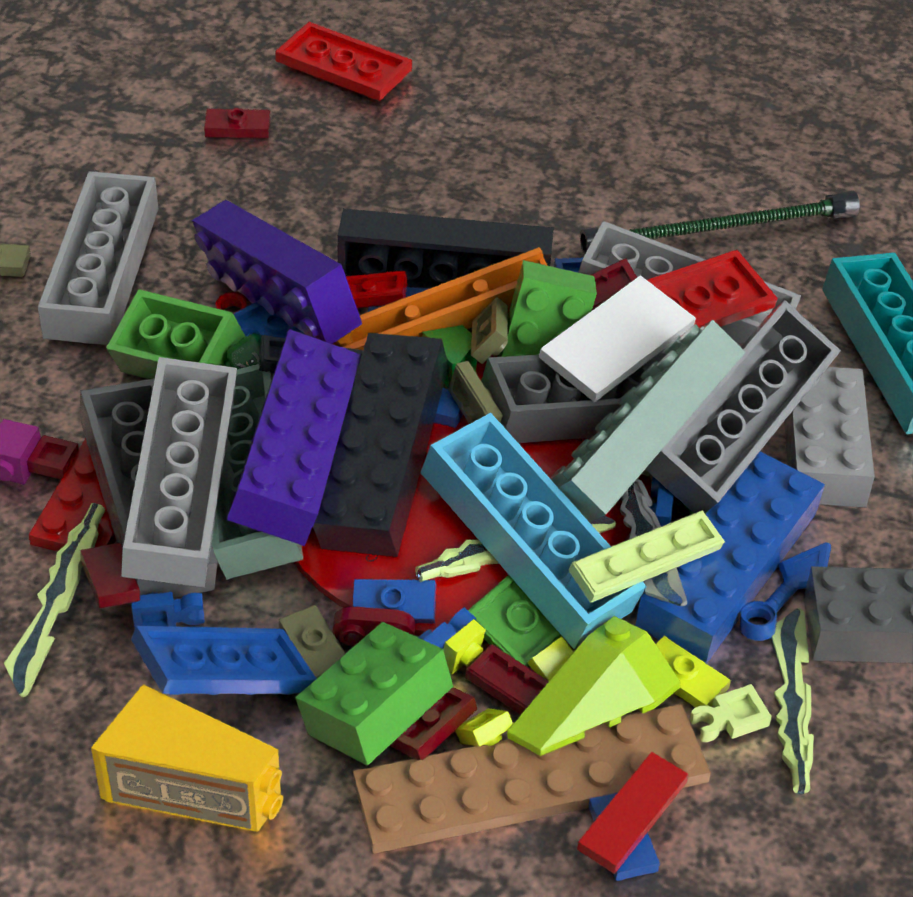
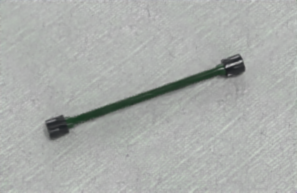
[580,191,860,256]

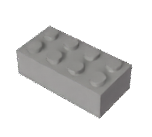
[784,367,875,508]

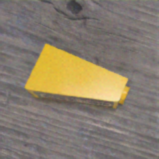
[91,684,283,832]

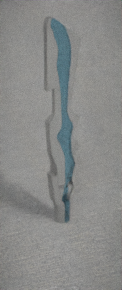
[620,478,687,606]

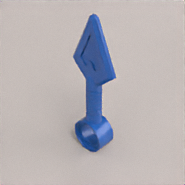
[740,542,831,641]

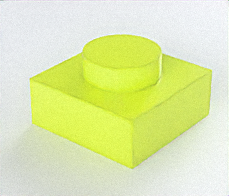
[444,619,486,675]
[455,708,513,747]

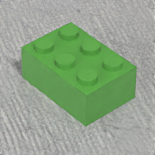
[497,260,597,357]
[106,289,246,379]
[295,622,453,765]

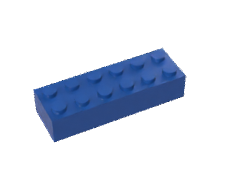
[635,451,825,664]

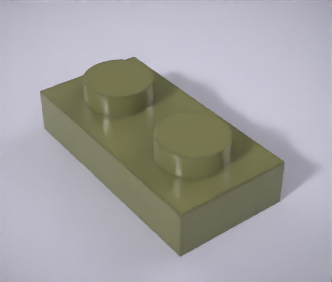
[471,297,508,364]

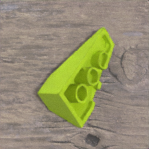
[507,616,680,756]

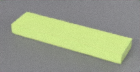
[568,510,725,603]

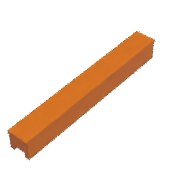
[333,247,547,350]

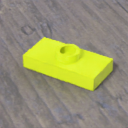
[656,636,731,708]

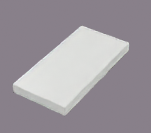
[539,275,696,402]

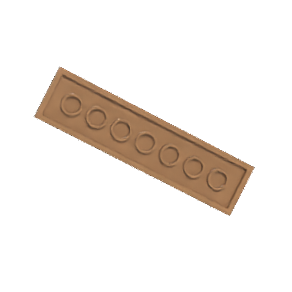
[353,704,711,854]

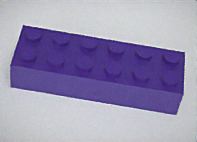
[192,199,362,344]
[227,329,361,546]

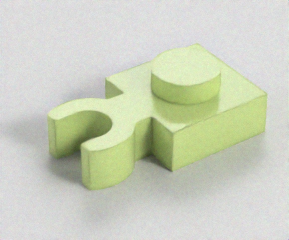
[690,684,772,742]

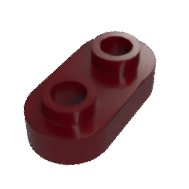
[332,606,416,646]

